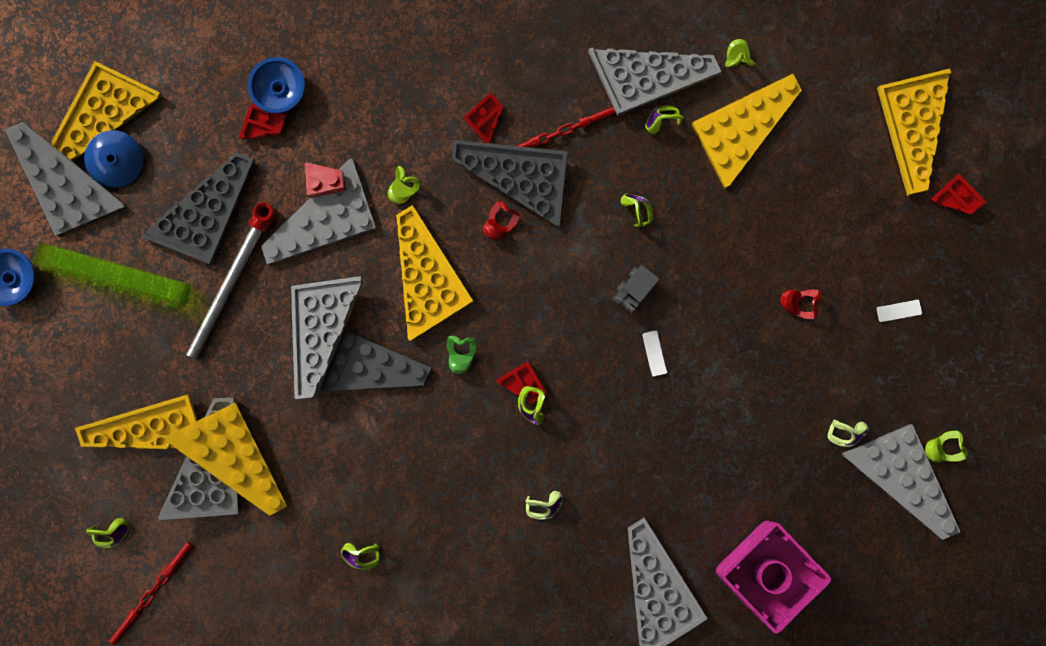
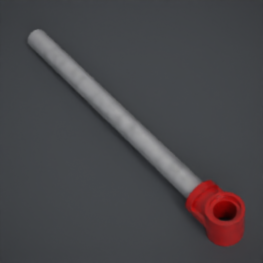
[186,202,277,359]

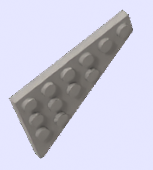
[588,48,721,116]
[5,122,126,236]
[261,159,376,265]
[291,276,364,400]
[158,398,238,520]
[842,424,960,540]
[627,518,707,646]

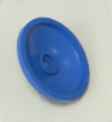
[248,57,305,114]
[84,130,144,188]
[0,249,35,306]

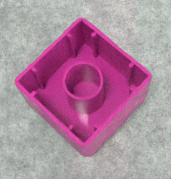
[716,521,831,633]

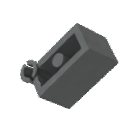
[613,264,659,313]

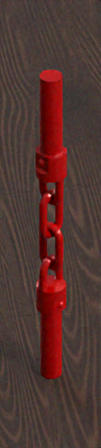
[517,107,616,148]
[109,541,193,645]

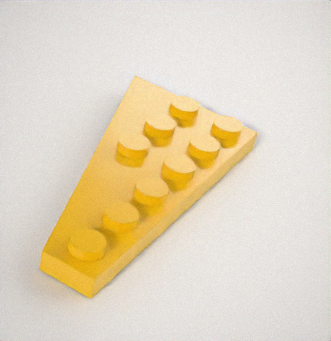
[75,394,198,449]

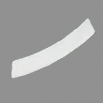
[876,300,922,322]
[643,331,667,376]

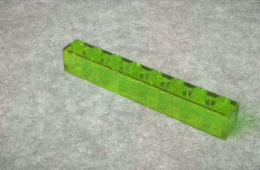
[32,242,192,309]

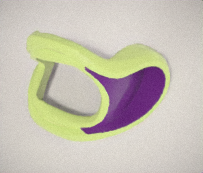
[828,420,869,447]
[526,491,564,520]

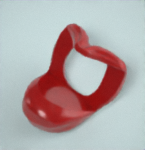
[483,201,520,240]
[780,289,821,319]

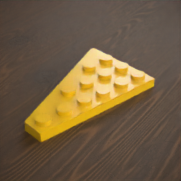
[51,61,162,162]
[877,69,951,196]
[692,74,801,189]
[396,205,473,341]
[164,403,287,516]

